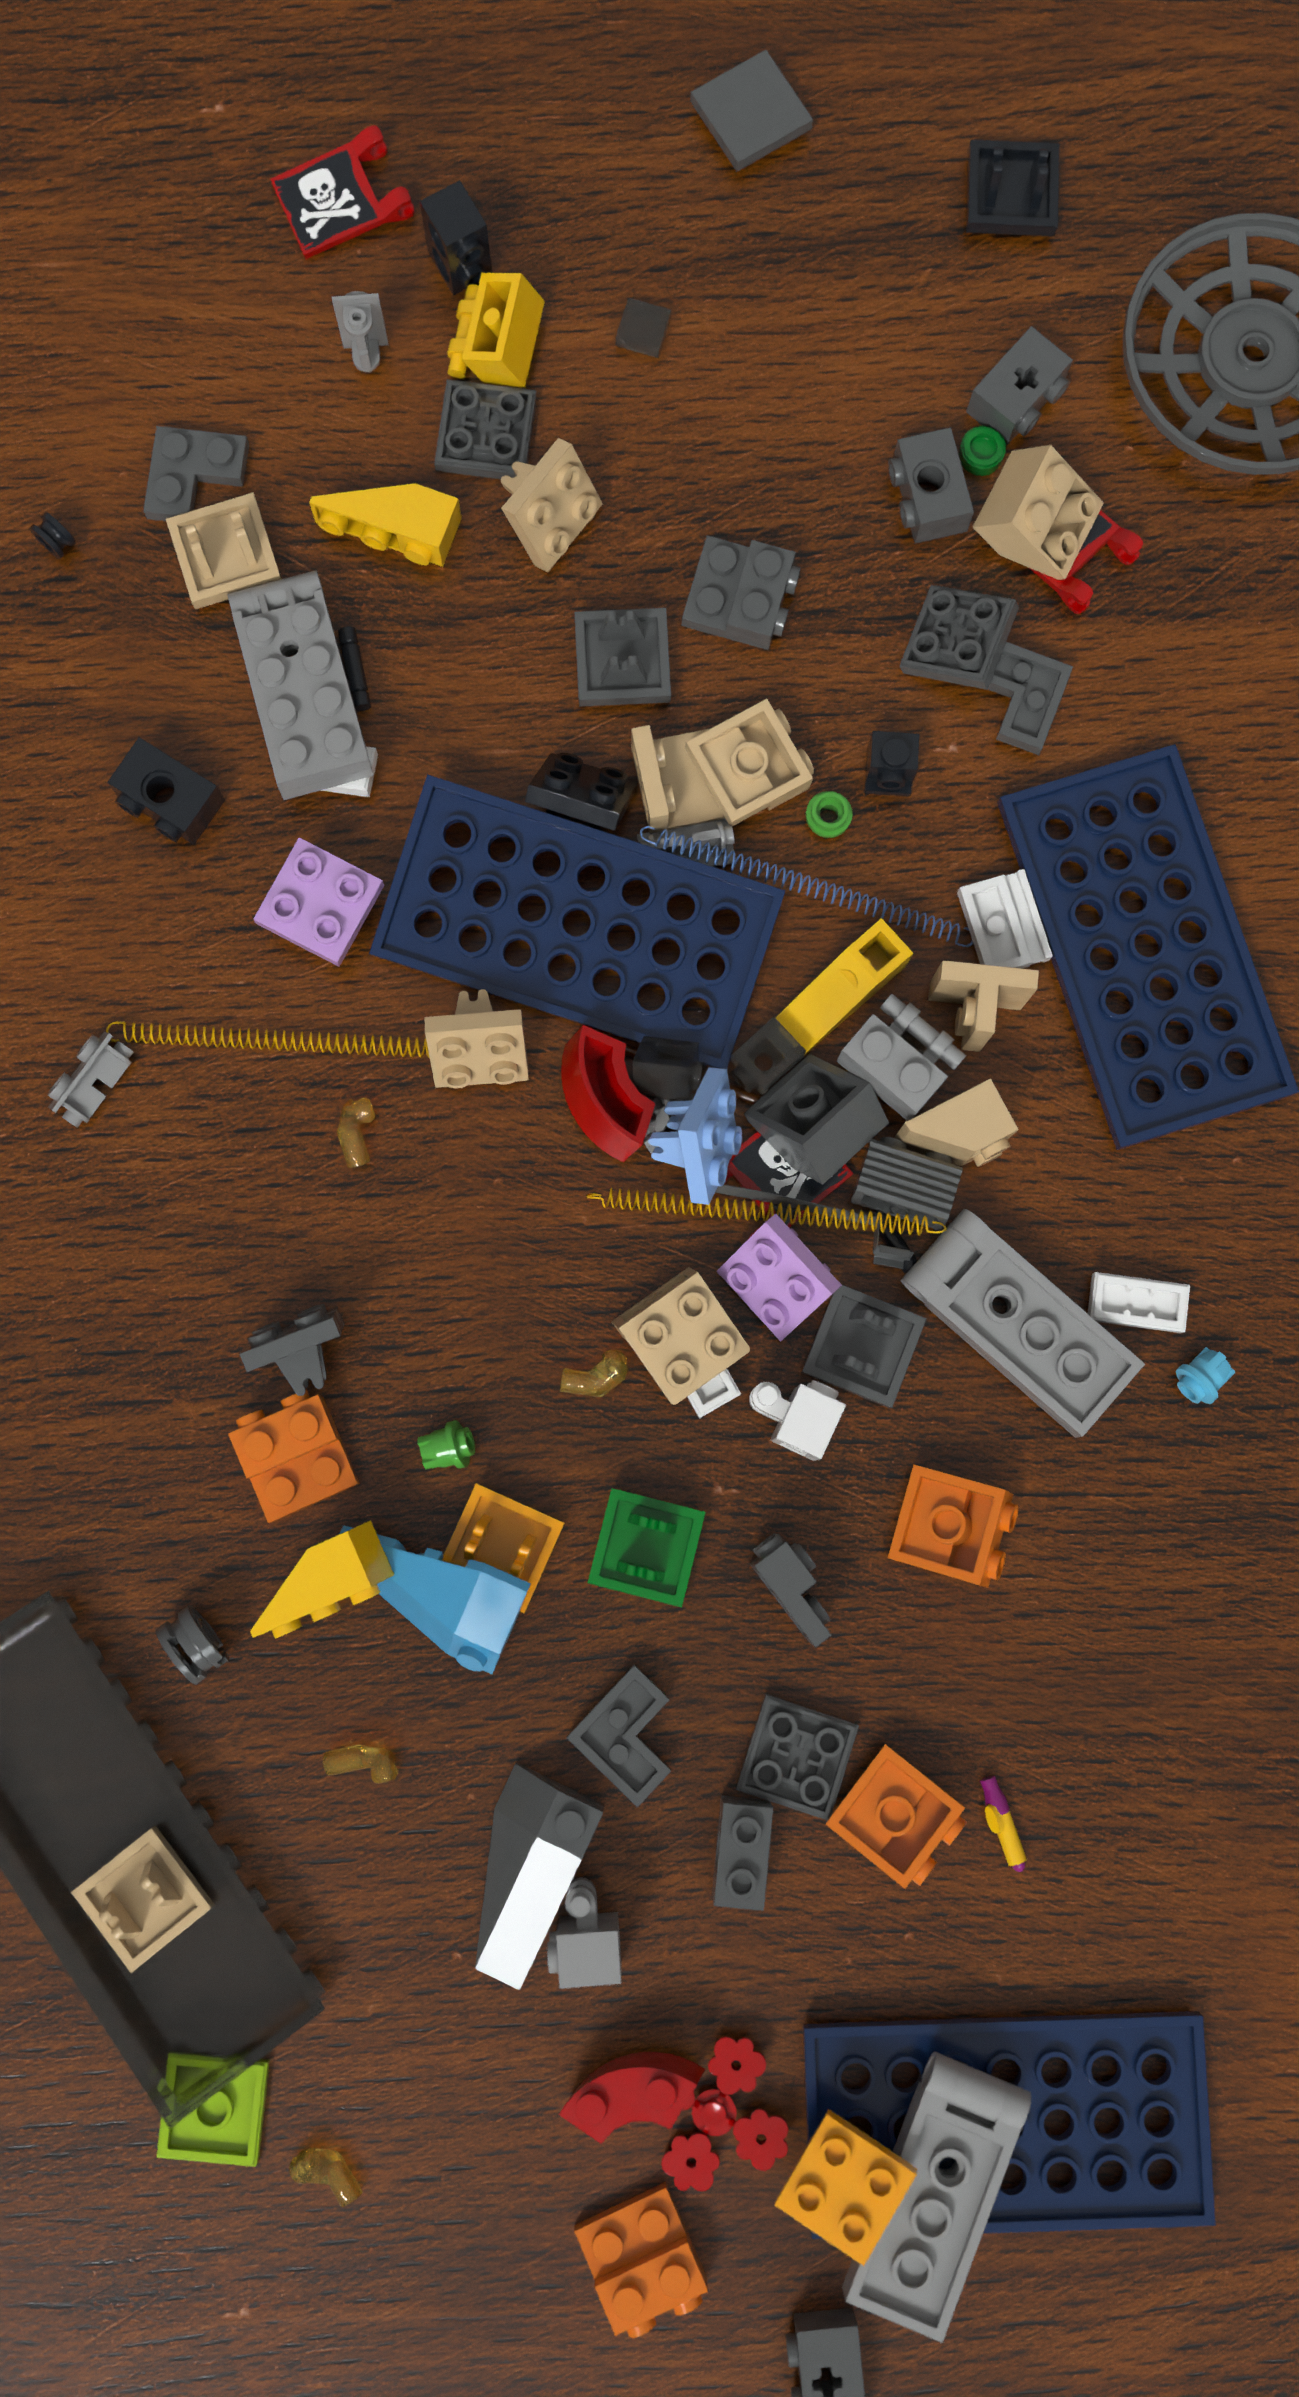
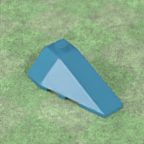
[339,1525,531,1674]

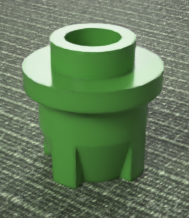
[418,1420,475,1469]

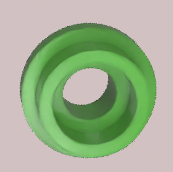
[806,791,852,838]

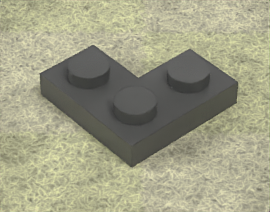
[143,426,250,521]
[988,642,1073,755]
[566,1664,671,1808]

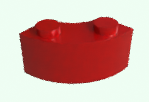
[561,1025,656,1162]
[558,2052,705,2144]

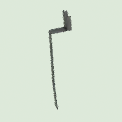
[715,1184,914,1269]

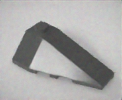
[475,1762,604,1990]

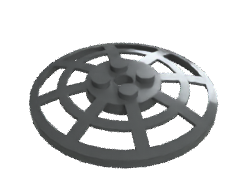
[1122,213,1299,475]

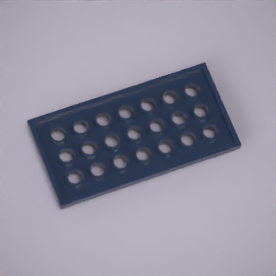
[997,744,1299,1150]
[369,774,785,1069]
[803,2011,1216,2239]

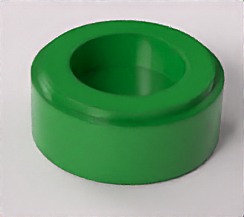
[959,426,1006,476]

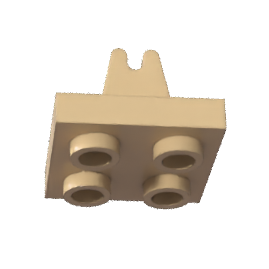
[500,438,603,572]
[166,493,281,609]
[424,989,529,1088]
[71,1825,215,1973]

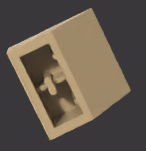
[973,445,1104,580]

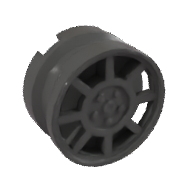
[155,1605,230,1685]

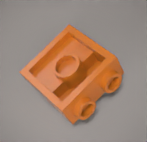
[228,1390,360,1523]
[888,1465,1019,1588]
[826,1744,967,1889]
[574,2182,708,2338]

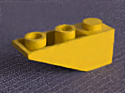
[309,483,462,567]
[771,918,913,1057]
[250,1520,394,1639]

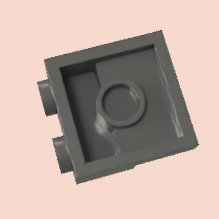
[681,535,801,650]
[749,1533,831,1648]

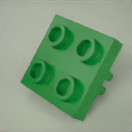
[588,1488,706,1607]

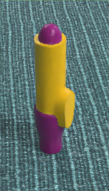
[980,1775,1027,1872]

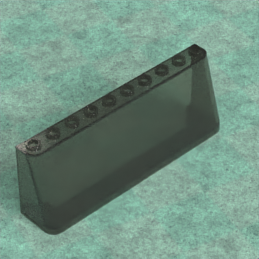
[0,1591,326,2128]

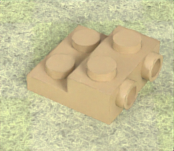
[685,699,814,826]

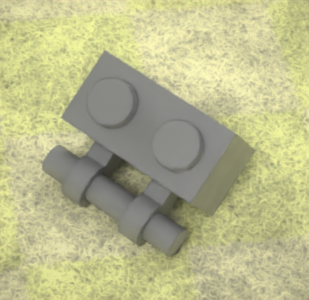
[837,994,966,1121]
[547,1877,621,1989]

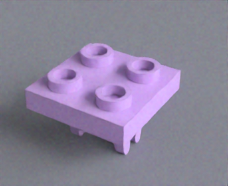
[253,838,384,967]
[716,1214,842,1342]

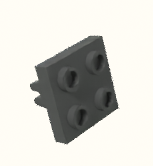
[574,608,671,707]
[801,1284,927,1408]
[240,1303,345,1396]

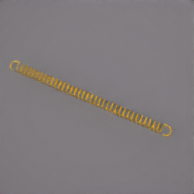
[106,1021,430,1059]
[586,1188,947,1236]

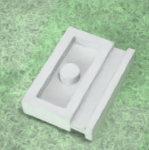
[957,869,1053,969]

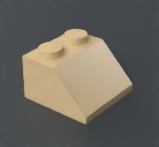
[894,1079,1019,1167]

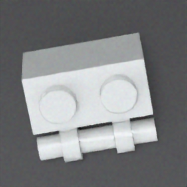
[749,1380,846,1461]

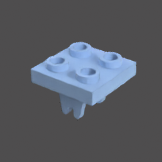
[648,1067,742,1205]

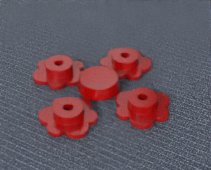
[661,2036,788,2192]

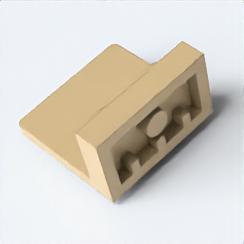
[631,725,726,834]
[611,1267,750,1405]

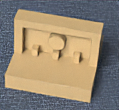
[928,960,1039,1052]

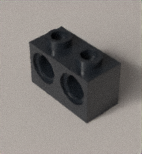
[420,180,492,296]

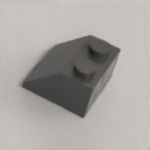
[744,1054,889,1185]

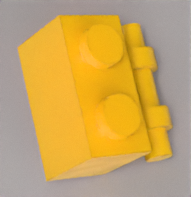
[447,273,545,387]

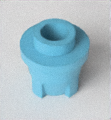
[1176,1347,1235,1404]

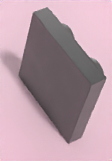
[690,50,813,171]
[434,379,537,479]
[899,585,1019,690]
[735,1693,859,1820]

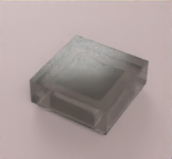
[615,297,671,358]

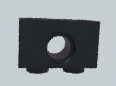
[107,737,225,845]

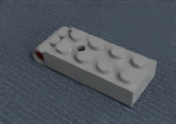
[228,570,374,800]
[901,1209,1145,1438]
[842,2052,1031,2343]

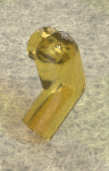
[337,1097,375,1168]
[560,1349,628,1397]
[323,1744,398,1784]
[289,2148,363,2207]

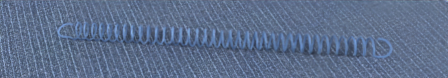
[640,826,973,947]

